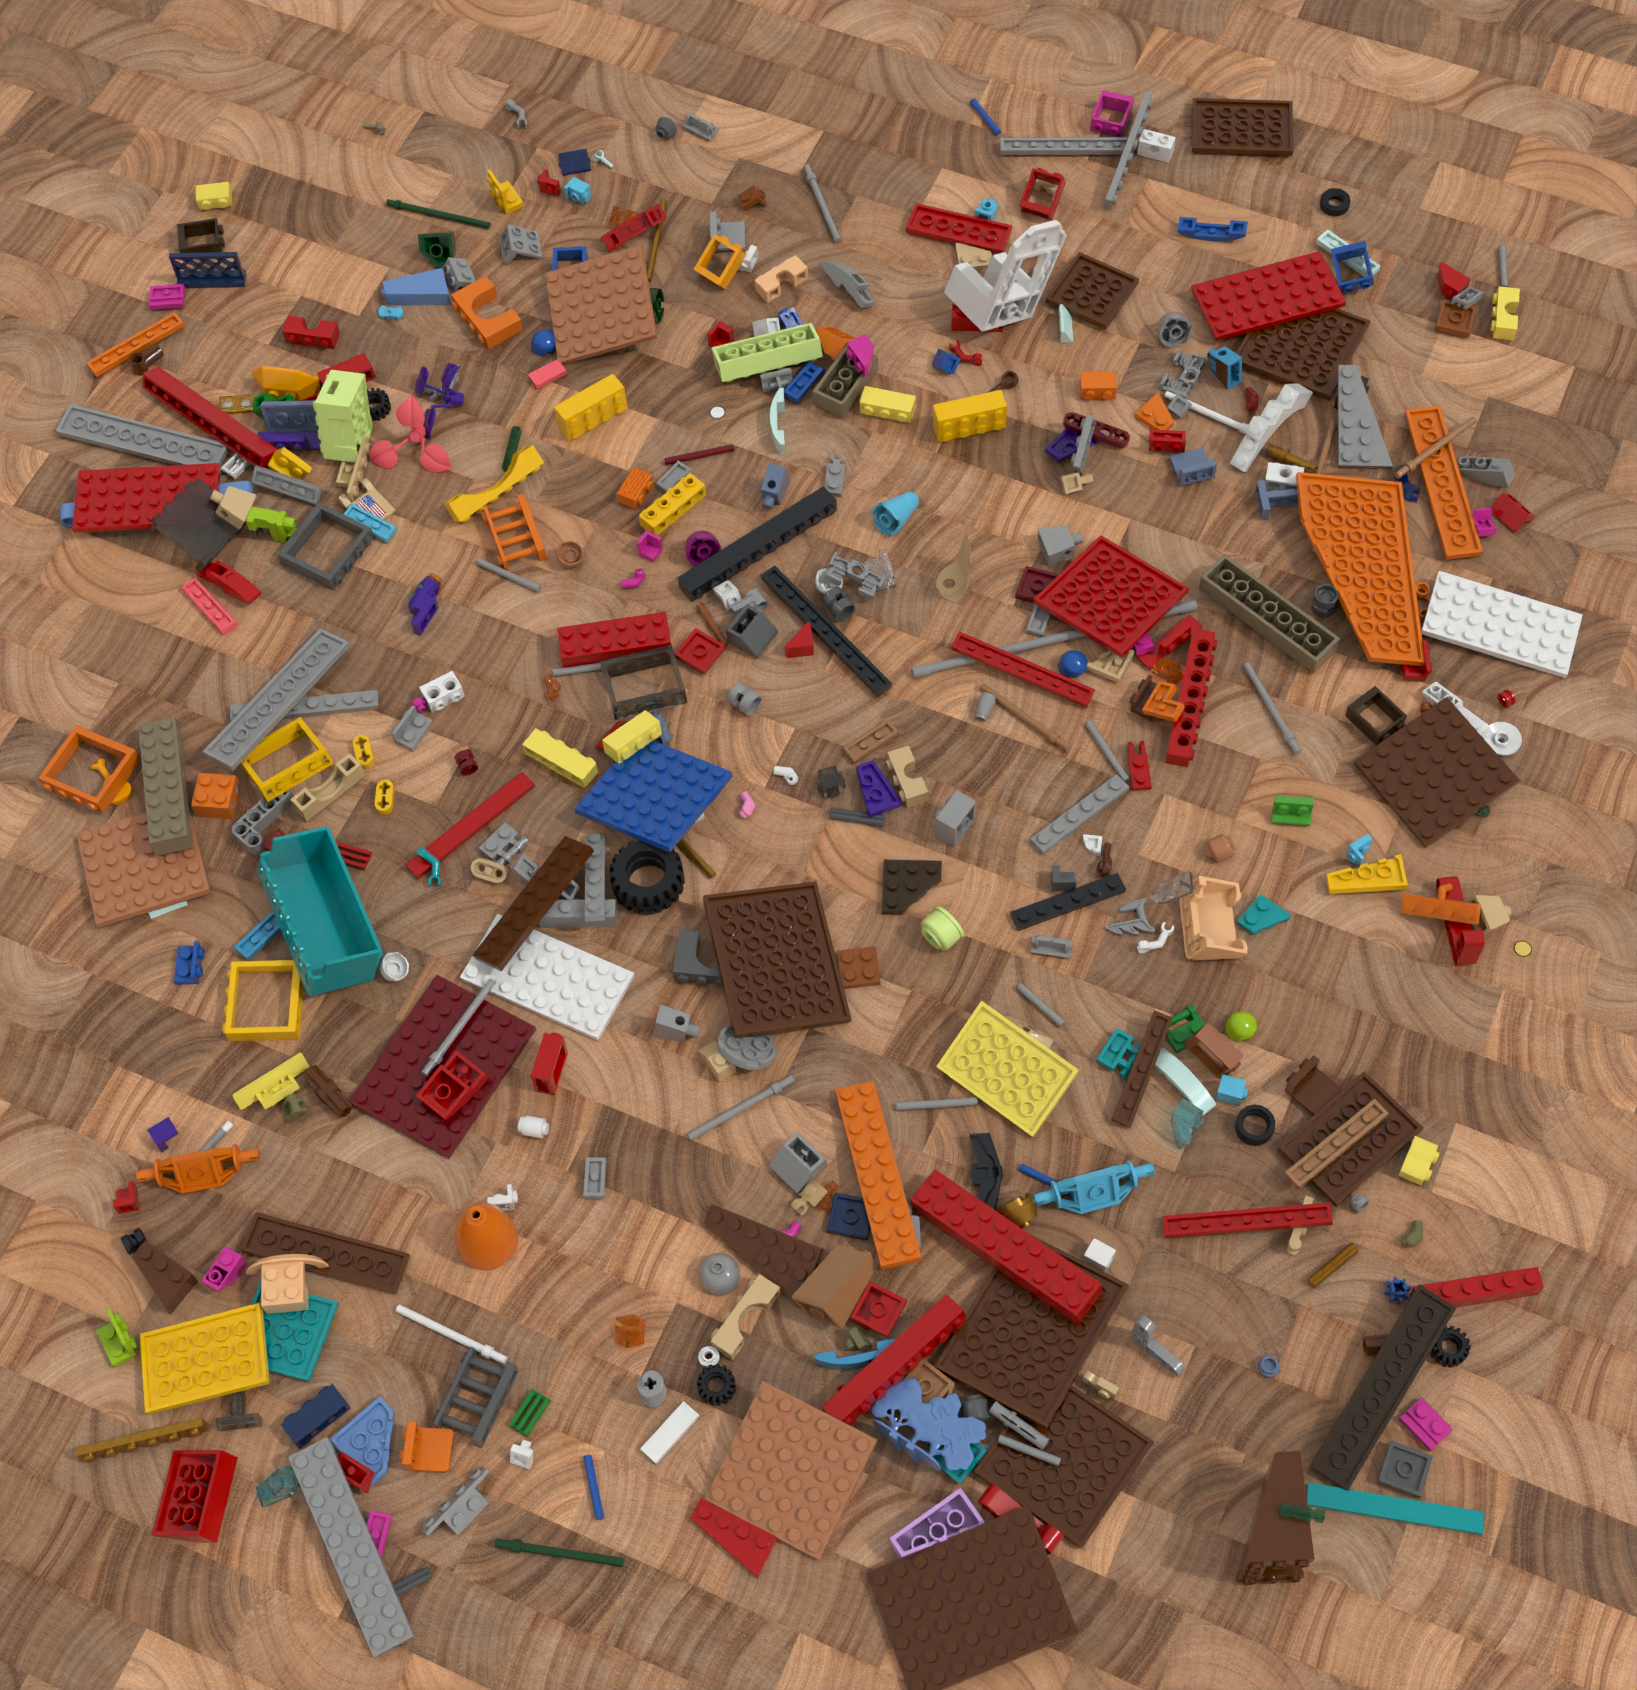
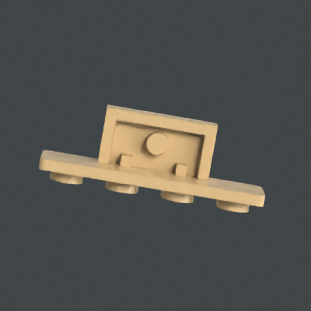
[336,436,372,502]

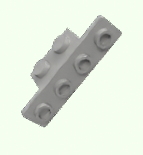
[421,1467,489,1536]

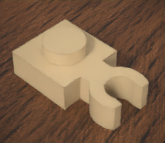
[1082,1370,1119,1400]

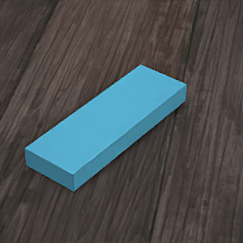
[344,503,397,543]

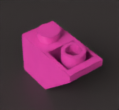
[846,334,874,377]
[201,1246,248,1292]

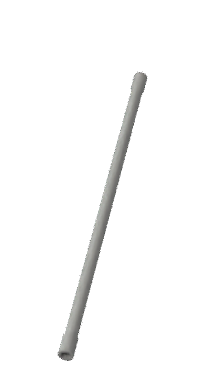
[911,600,1197,678]

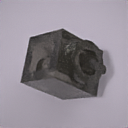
[816,766,846,799]

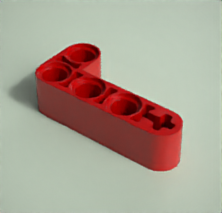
[978,1483,1063,1555]

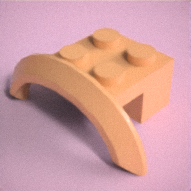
[246,1254,329,1314]

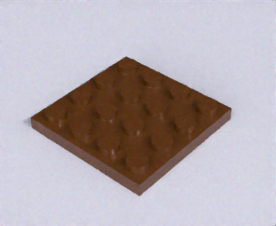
[1046,252,1139,330]

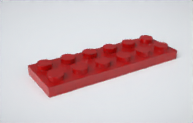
[906,203,1012,254]

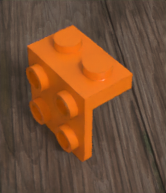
[400,1421,454,1472]

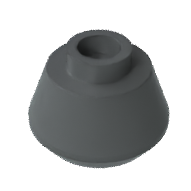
[655,117,677,139]

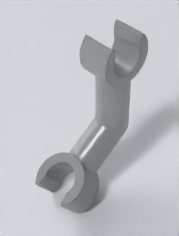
[505,99,528,129]
[426,373,459,402]

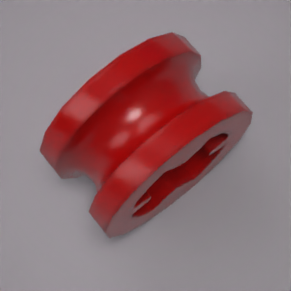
[1497,689,1516,708]

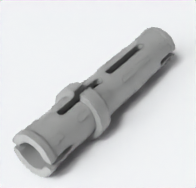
[989,1401,1050,1450]

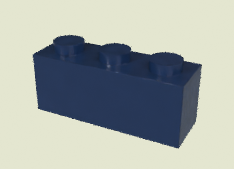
[280,1384,351,1449]

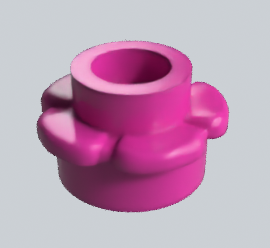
[411,697,428,713]

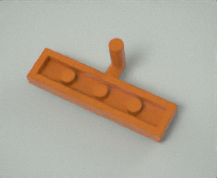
[1400,883,1481,924]

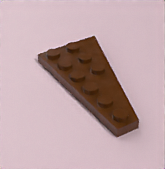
[704,1204,824,1308]

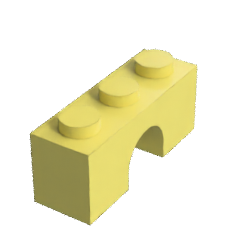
[1490,286,1520,340]

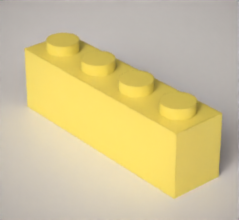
[522,728,598,789]

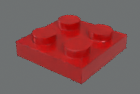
[674,628,726,675]

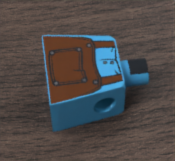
[1207,346,1242,390]

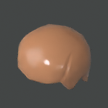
[556,541,584,568]

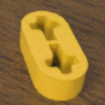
[353,735,375,769]
[375,780,395,815]

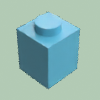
[1216,1074,1248,1106]

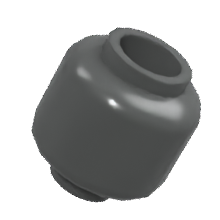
[960,1395,991,1422]

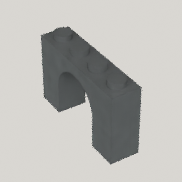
[673,930,723,987]

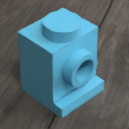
[564,177,592,205]
[975,198,999,221]

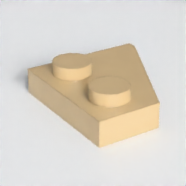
[955,243,992,271]

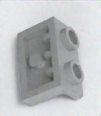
[392,706,434,752]

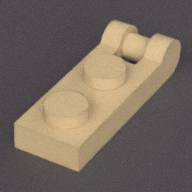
[1286,1196,1314,1256]

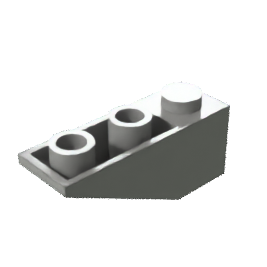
[1457,456,1515,487]

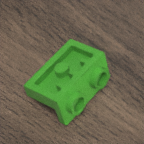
[1272,795,1314,826]

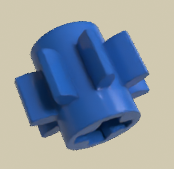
[1384,1276,1411,1305]

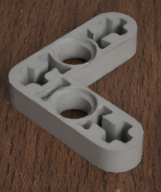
[1131,1315,1186,1377]

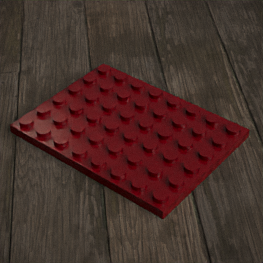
[349,975,536,1159]

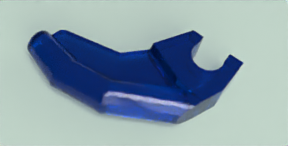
[1394,465,1420,503]

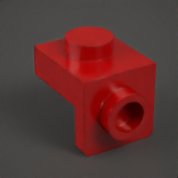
[537,169,561,197]

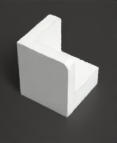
[752,318,780,337]
[1083,1239,1116,1273]

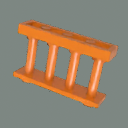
[482,493,547,571]

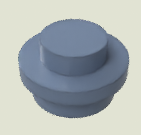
[1258,1356,1280,1377]

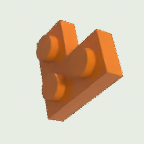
[1142,681,1185,722]

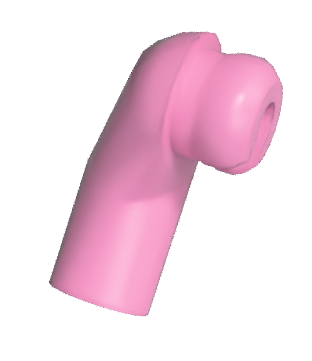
[739,791,755,818]

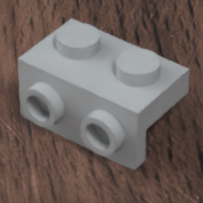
[443,257,476,293]

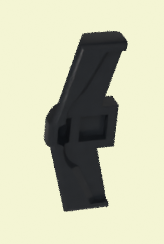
[969,1133,1003,1211]

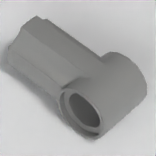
[729,588,768,619]

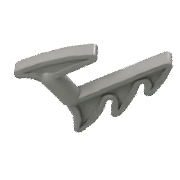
[1106,898,1155,936]

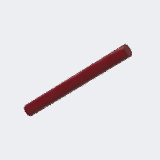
[664,444,734,465]

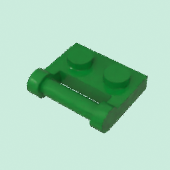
[1165,1004,1205,1054]

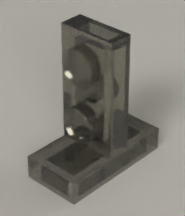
[216,1390,263,1432]

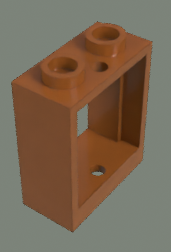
[1184,1022,1243,1078]

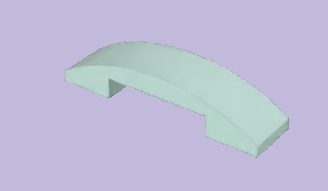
[770,388,785,455]
[1154,1047,1216,1117]

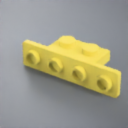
[232,1053,310,1110]

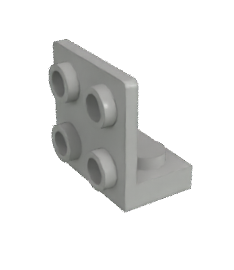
[710,211,745,251]
[499,224,542,264]

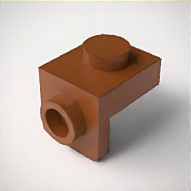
[738,185,766,211]

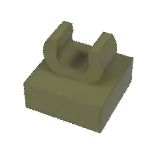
[282,1094,308,1122]
[845,1326,873,1351]

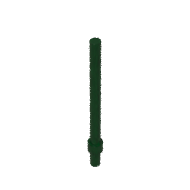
[495,1538,625,1567]

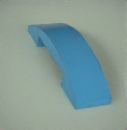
[814,1338,897,1370]

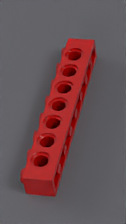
[1165,628,1218,767]

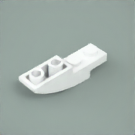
[1422,682,1491,737]

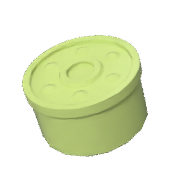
[921,906,965,951]

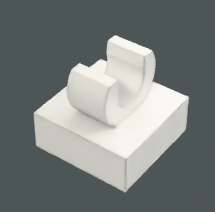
[510,1440,533,1470]

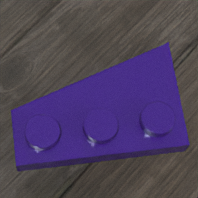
[1045,422,1106,462]
[856,760,902,818]

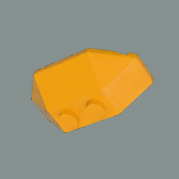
[251,366,322,401]

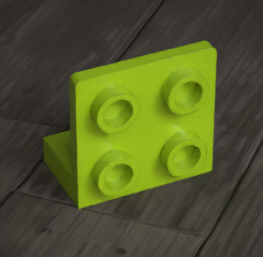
[96,1308,137,1368]

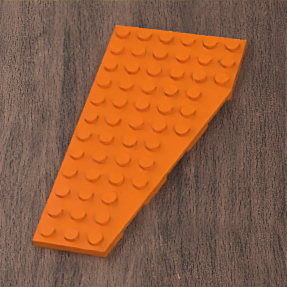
[1295,472,1425,666]

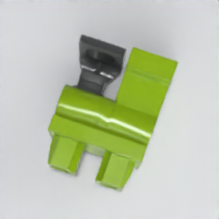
[246,506,298,544]

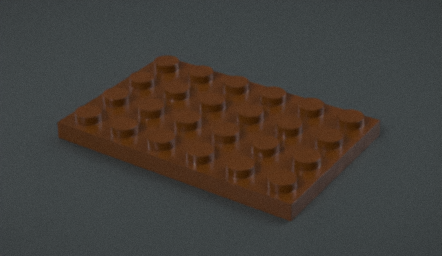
[1192,98,1293,156]
[1277,1071,1423,1207]

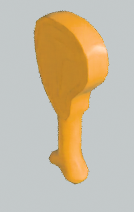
[91,758,133,805]

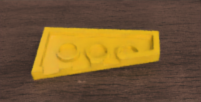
[1326,854,1408,894]

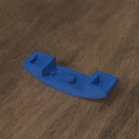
[1177,217,1248,242]

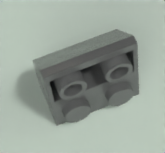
[726,604,778,659]

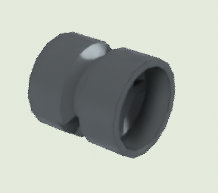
[1311,584,1339,618]
[822,587,856,621]

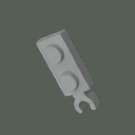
[824,453,845,497]

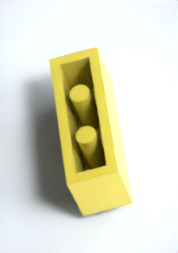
[860,386,916,423]
[602,710,662,764]

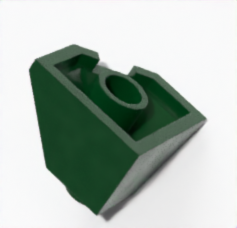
[418,231,456,268]

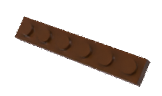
[1111,1010,1173,1128]

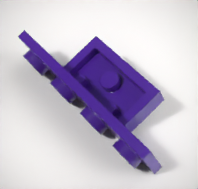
[258,432,321,450]

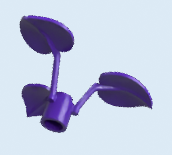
[415,363,464,439]

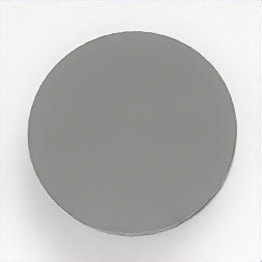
[717,1024,777,1070]

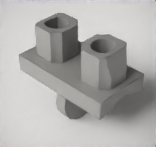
[760,367,793,392]

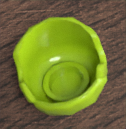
[1225,1011,1257,1042]

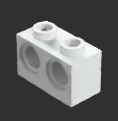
[419,671,465,713]

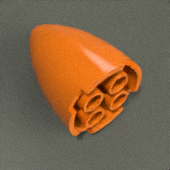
[455,1202,518,1271]

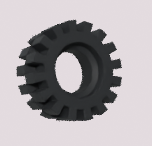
[367,388,391,421]
[1431,1326,1471,1368]
[697,1364,736,1406]

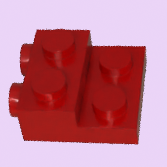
[850,1281,907,1338]

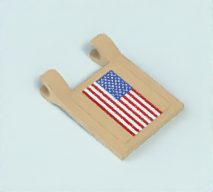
[338,478,396,520]

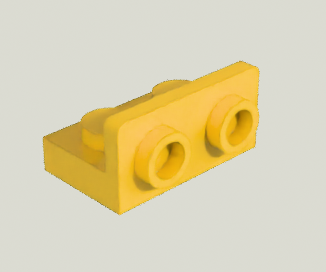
[268,447,312,479]

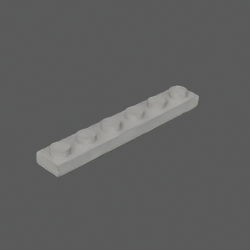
[1030,774,1129,855]
[585,833,606,922]

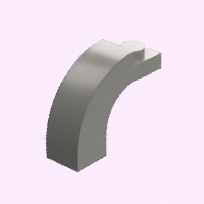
[510,853,580,900]

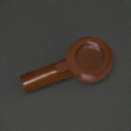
[989,371,1019,392]
[1097,842,1112,877]

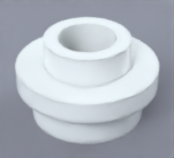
[698,1346,720,1368]

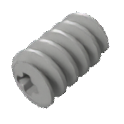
[637,1370,667,1407]

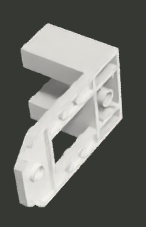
[944,220,1067,332]

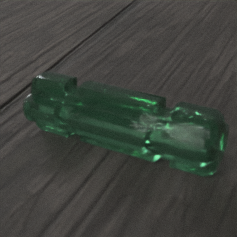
[1280,1503,1325,1523]

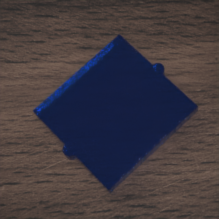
[558,149,591,176]

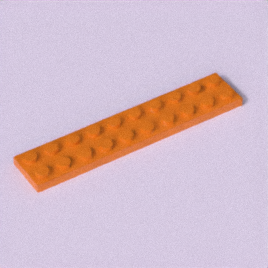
[1404,406,1483,560]
[835,1081,922,1270]

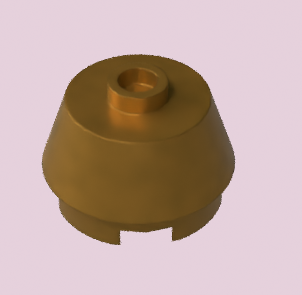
[996,1192,1038,1228]

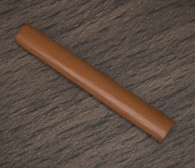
[697,603,729,647]

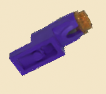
[408,573,442,636]

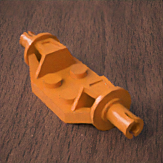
[136,1144,260,1194]

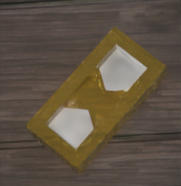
[219,394,255,414]

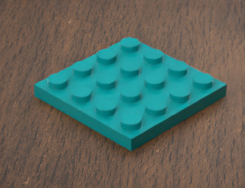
[251,1281,339,1383]

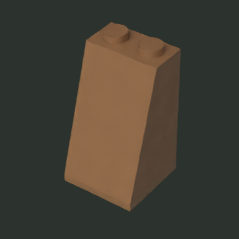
[792,1244,878,1329]

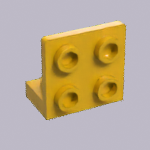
[486,169,524,215]

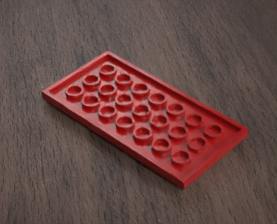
[1191,251,1346,341]
[72,463,221,533]

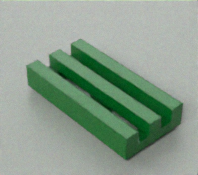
[509,1389,551,1437]

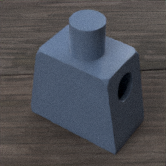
[761,463,790,509]

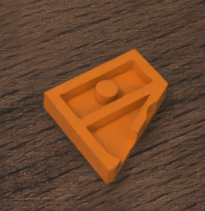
[1135,393,1174,430]

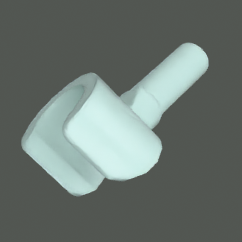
[592,150,614,169]

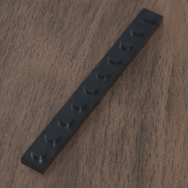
[761,565,892,697]

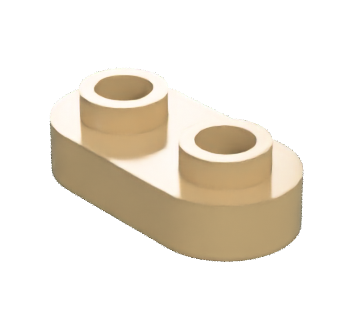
[471,858,509,883]

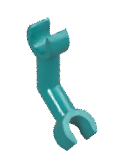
[416,846,442,886]

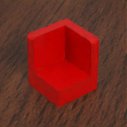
[707,321,735,347]
[113,1181,139,1214]

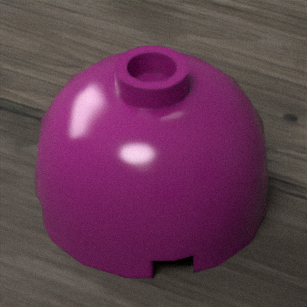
[684,530,721,566]

